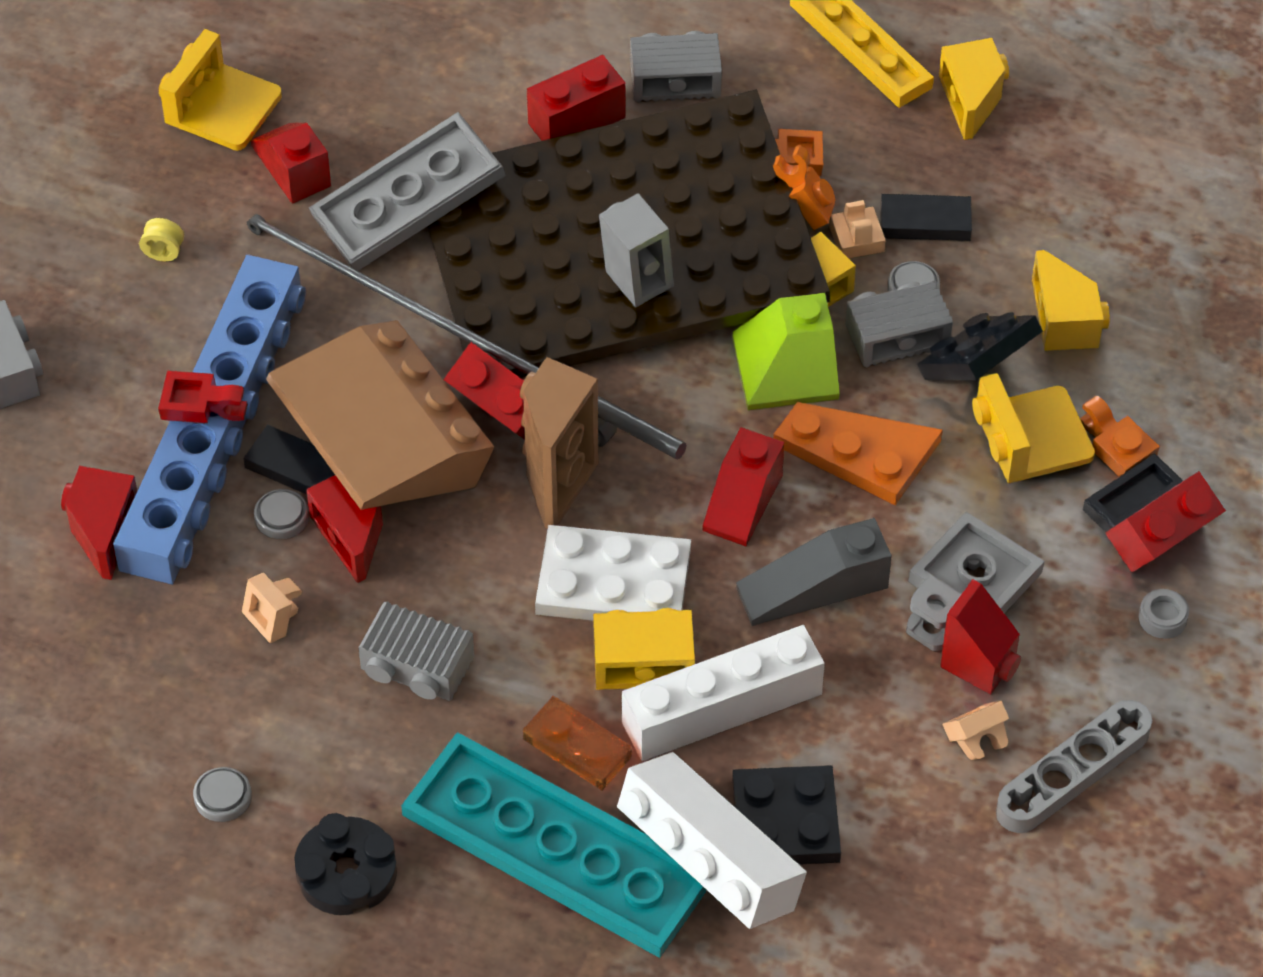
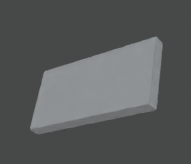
[309,112,506,271]

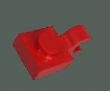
[158,371,248,423]

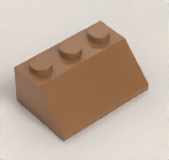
[520,357,599,529]

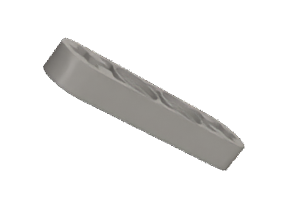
[996,700,1153,833]

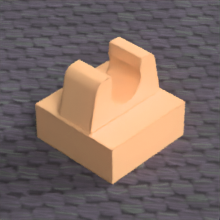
[829,200,886,258]
[242,572,302,643]
[942,701,1009,760]

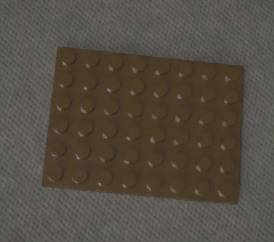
[427,89,830,378]

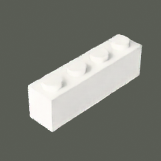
[622,625,825,761]
[617,752,807,929]

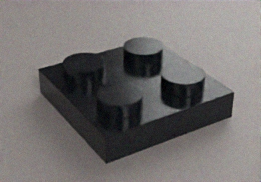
[917,312,1043,380]
[732,765,841,865]

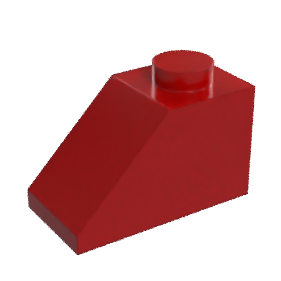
[250,122,331,204]
[702,427,785,547]
[61,465,137,580]
[306,475,383,583]
[940,579,1021,695]

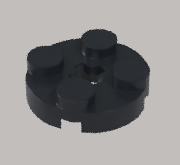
[294,813,397,916]

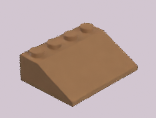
[266,320,494,510]

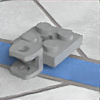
[906,512,1045,651]

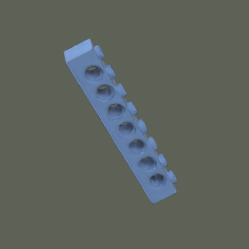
[113,255,306,585]

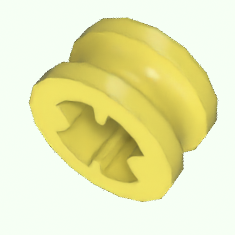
[139,218,184,262]

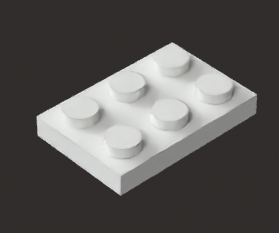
[535,525,691,621]

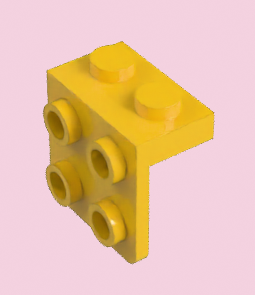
[159,29,282,151]
[972,373,1095,484]

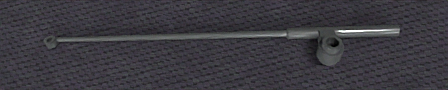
[247,214,686,460]

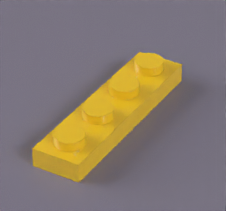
[790,0,934,108]

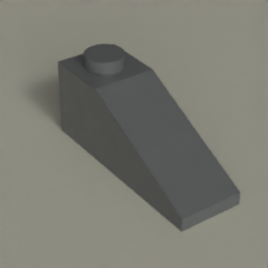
[736,518,892,626]

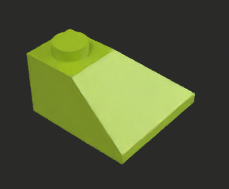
[732,293,840,410]

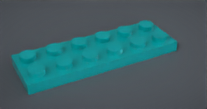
[401,732,707,958]

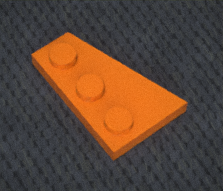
[773,402,943,506]

